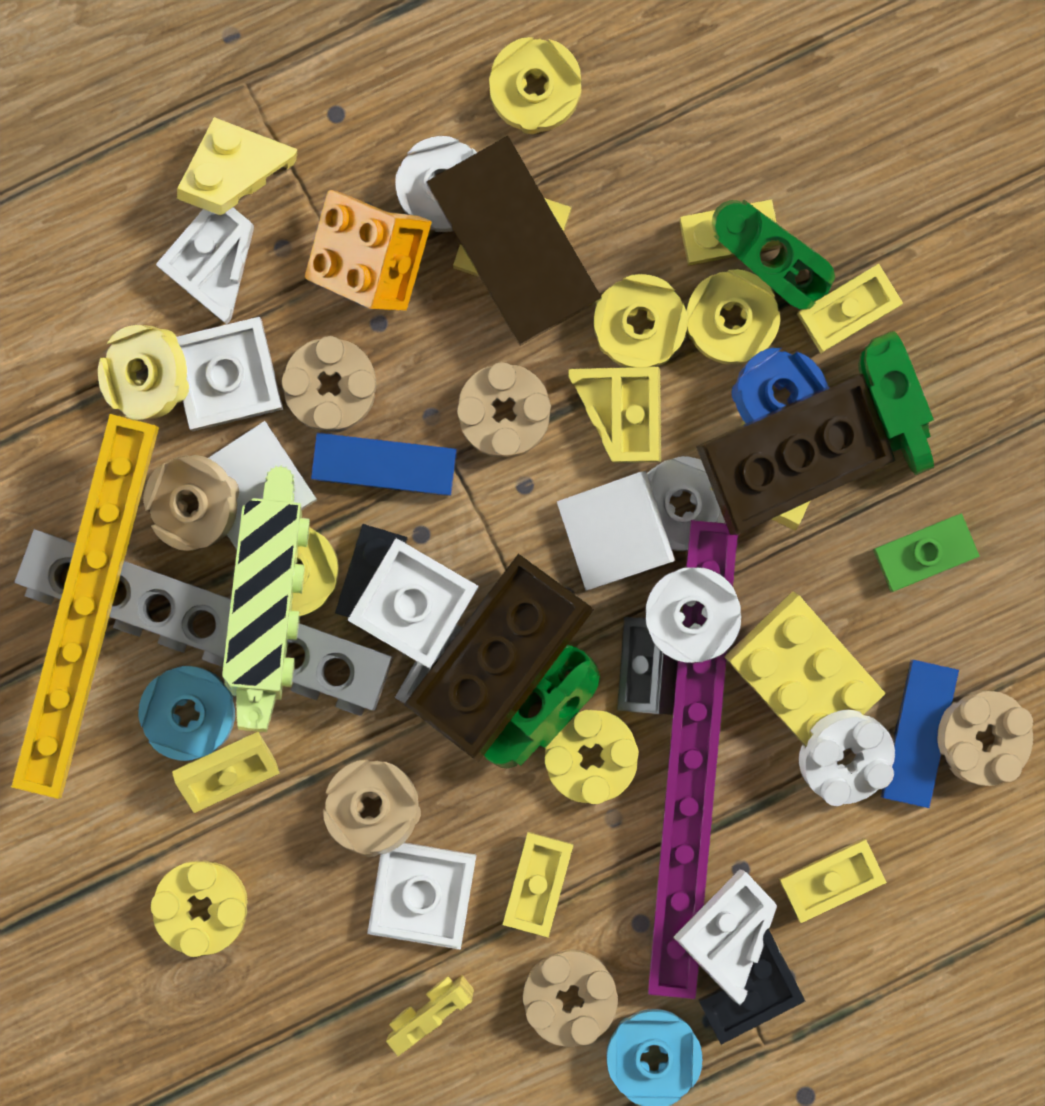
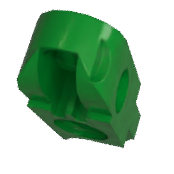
[712,200,835,310]
[858,331,934,475]
[484,645,600,769]

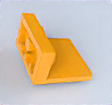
[305,190,432,311]

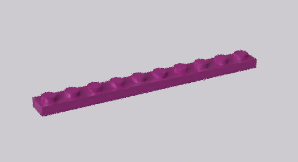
[648,520,738,999]

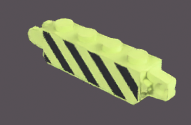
[222,465,310,732]

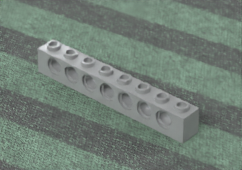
[14,529,394,716]

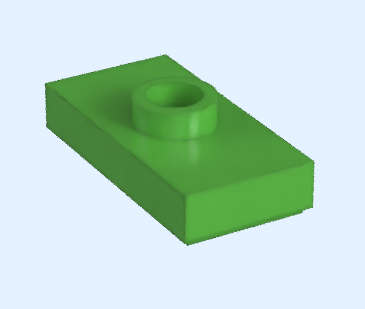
[873,513,980,592]

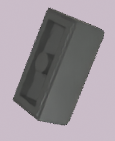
[617,617,678,715]

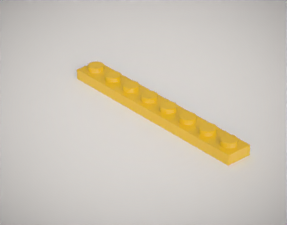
[11,414,159,799]

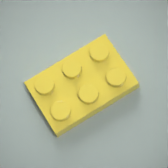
[724,591,886,747]

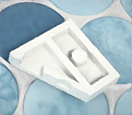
[156,208,254,325]
[674,869,777,1005]

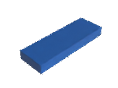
[311,433,457,496]
[881,660,959,808]

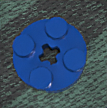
[731,348,828,423]

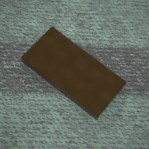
[426,136,602,346]
[696,373,896,535]
[404,553,594,762]

